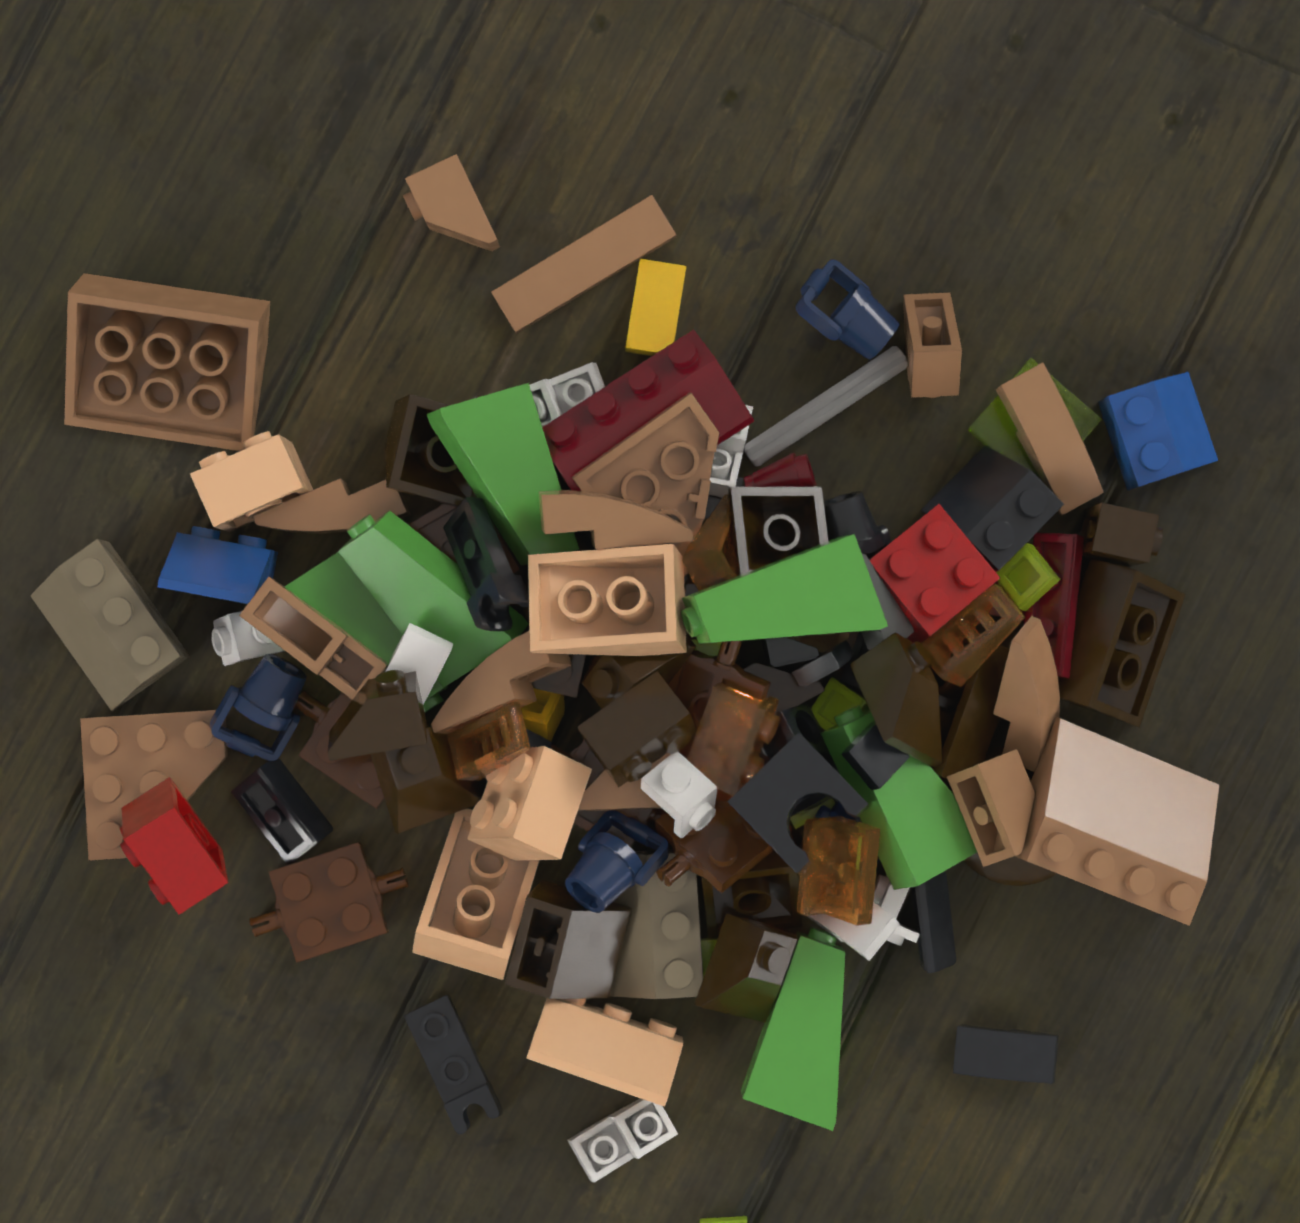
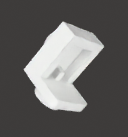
[212,611,285,666]
[640,752,717,838]
[869,875,920,946]

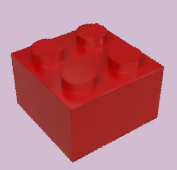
[870,504,1000,643]
[119,777,228,915]

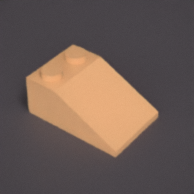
[528,544,687,656]
[412,808,540,980]

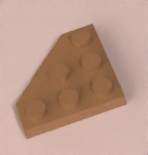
[572,392,719,576]
[80,710,228,860]

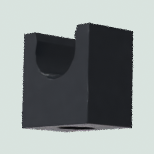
[727,732,869,875]

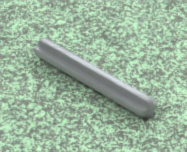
[744,346,908,466]

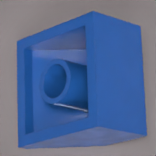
[1098,372,1218,491]
[157,526,278,604]

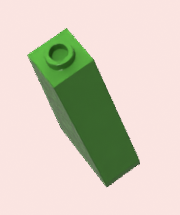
[427,383,579,566]
[338,511,529,688]
[681,534,888,644]
[284,552,449,713]
[821,705,977,890]
[741,927,845,1131]

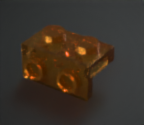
[687,682,780,796]
[797,816,880,926]

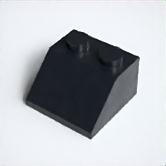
[920,445,1064,572]

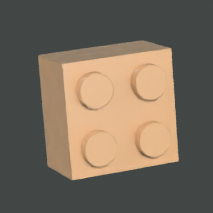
[190,431,313,532]
[467,746,592,861]

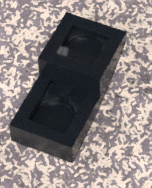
[953,1024,1059,1084]

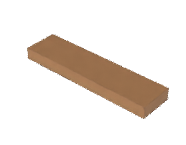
[491,195,676,334]

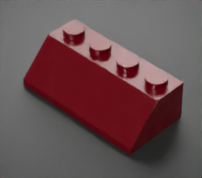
[542,329,754,491]

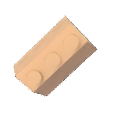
[526,998,683,1107]

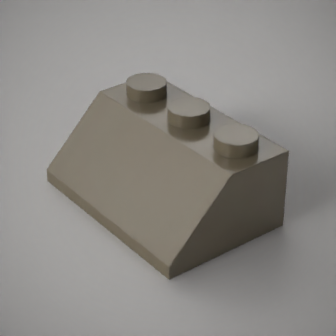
[31,539,190,711]
[610,849,703,999]

